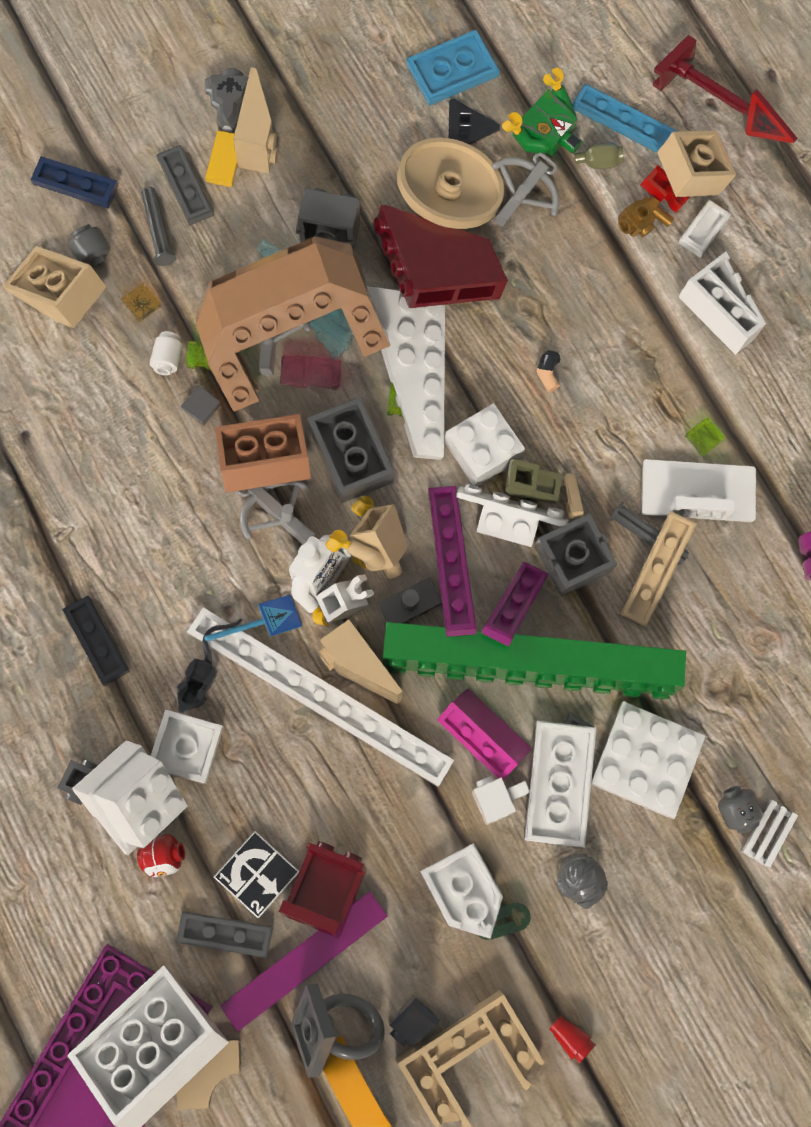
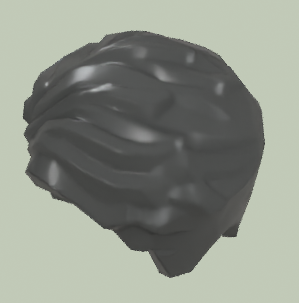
[557,854,608,909]

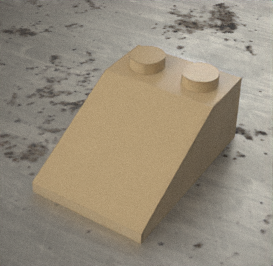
[233,68,278,173]
[3,246,106,328]
[319,619,403,704]

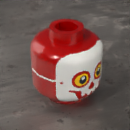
[137,834,186,878]

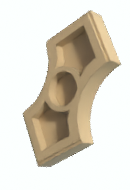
[176,1039,240,1110]

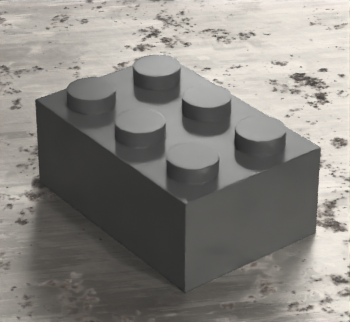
[307,397,394,504]

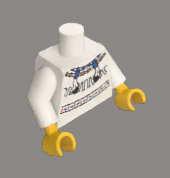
[289,534,367,627]

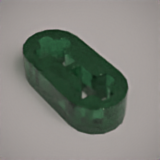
[477,903,531,940]

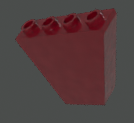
[374,205,508,308]

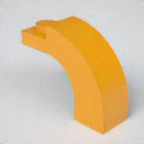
[323,1035,393,1127]

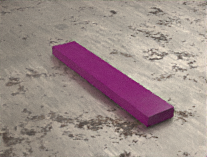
[428,486,477,637]
[220,891,388,1032]

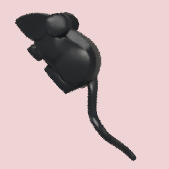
[177,619,242,713]

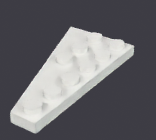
[367,286,445,460]

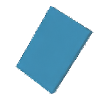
[406,29,500,106]

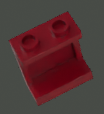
[278,841,367,939]

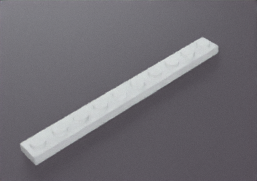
[187,607,454,787]

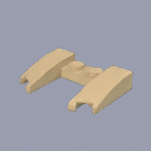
[395,990,544,1127]

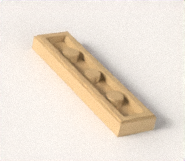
[620,511,697,628]

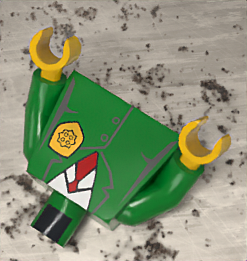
[502,68,582,156]

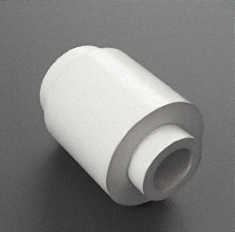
[150,331,183,375]

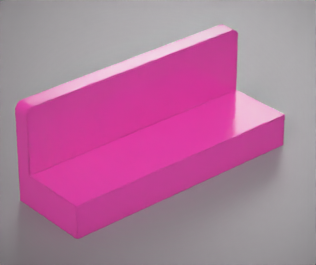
[437,689,532,780]

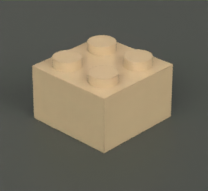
[657,130,736,197]

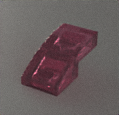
[280,355,342,390]

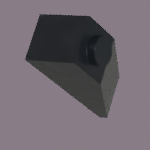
[389,995,440,1047]

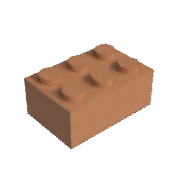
[215,414,311,493]

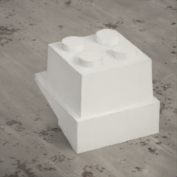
[72,741,188,855]

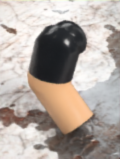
[537,350,561,393]

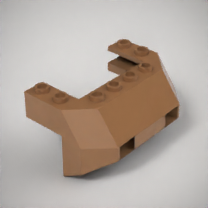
[196,236,390,412]

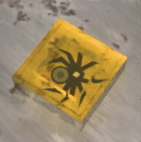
[121,283,161,322]

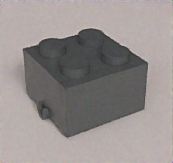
[296,188,360,249]
[535,513,617,597]

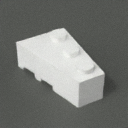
[679,251,766,355]

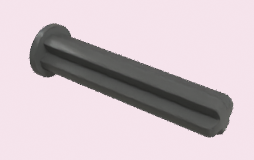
[141,187,176,266]
[609,501,689,565]

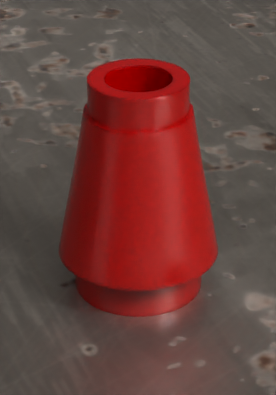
[549,1016,596,1064]

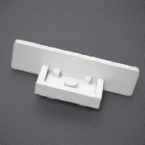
[456,484,569,547]

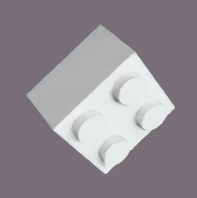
[444,403,525,486]

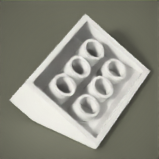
[67,965,229,1127]

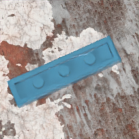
[572,84,678,152]

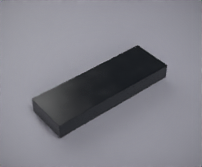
[62,595,130,686]

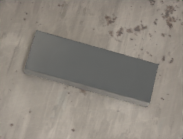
[156,145,214,226]
[176,911,273,958]

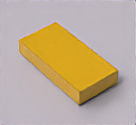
[205,130,238,187]

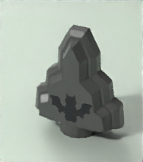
[205,68,248,133]

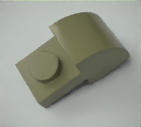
[506,459,562,504]

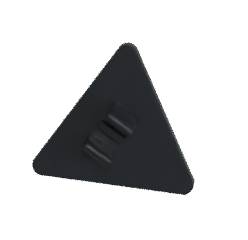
[448,99,500,145]

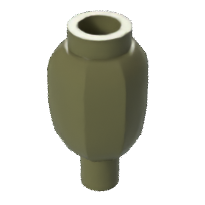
[574,142,624,169]

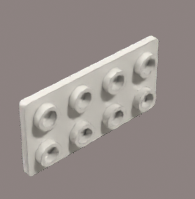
[641,459,756,522]

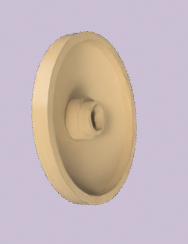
[397,138,504,229]

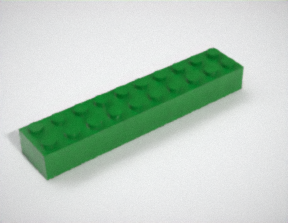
[383,622,686,700]

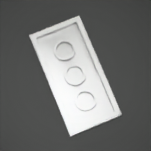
[524,720,596,848]

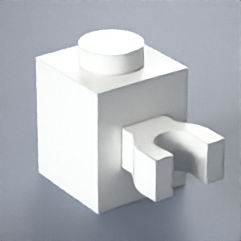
[315,574,374,622]
[472,776,530,825]

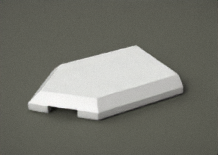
[420,843,503,939]

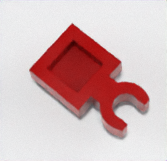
[640,165,690,213]

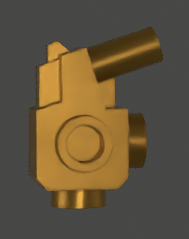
[618,197,674,238]

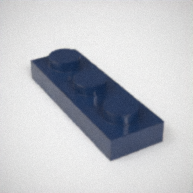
[31,156,118,209]

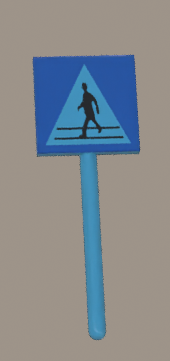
[205,595,302,641]

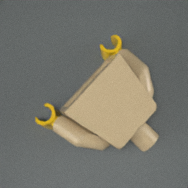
[325,496,407,579]

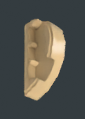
[564,473,584,520]

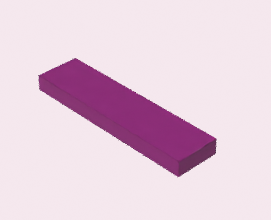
[482,561,549,646]

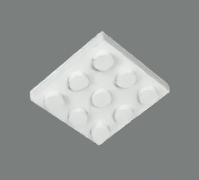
[591,701,705,819]

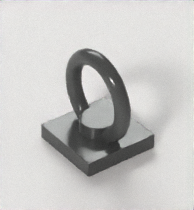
[291,983,385,1078]

